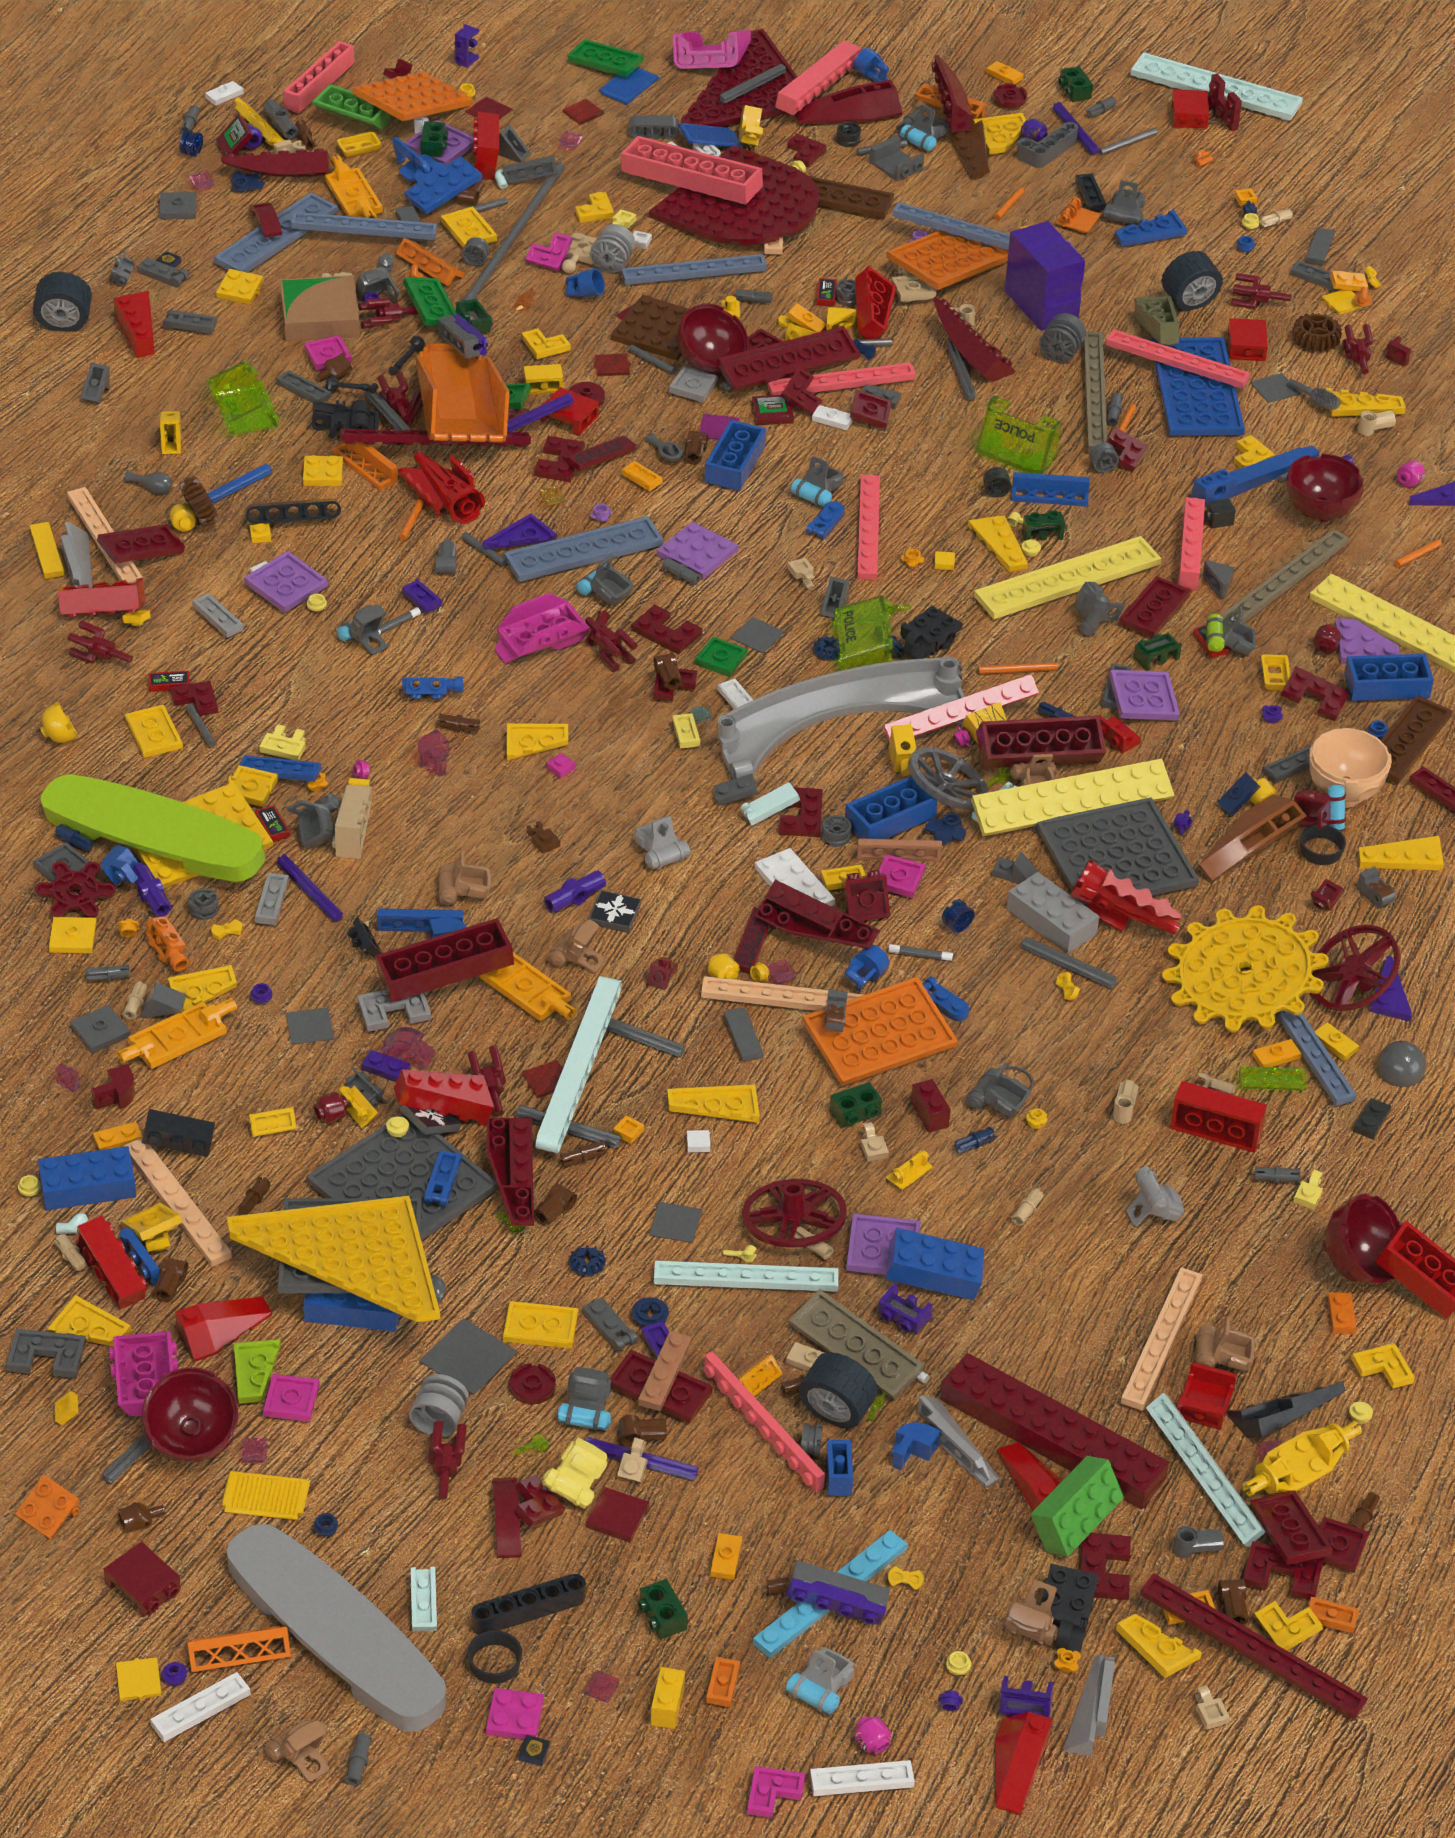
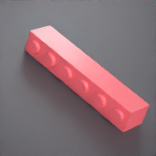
[283,41,354,114]
[1178,497,1205,591]

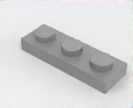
[192,593,243,638]
[255,873,289,925]

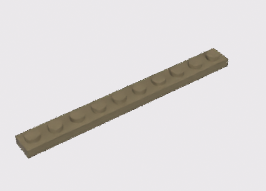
[1084,332,1107,452]
[1220,529,1349,623]

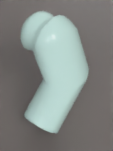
[495,169,508,189]
[56,1213,88,1234]

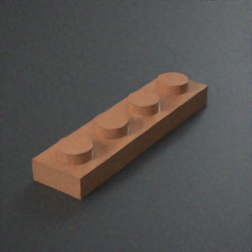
[857,839,942,862]
[638,1331,692,1411]

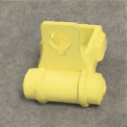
[542,1438,607,1509]

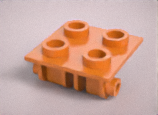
[1055,197,1101,234]
[15,1474,80,1539]

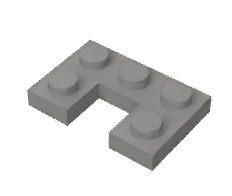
[357,990,431,1032]

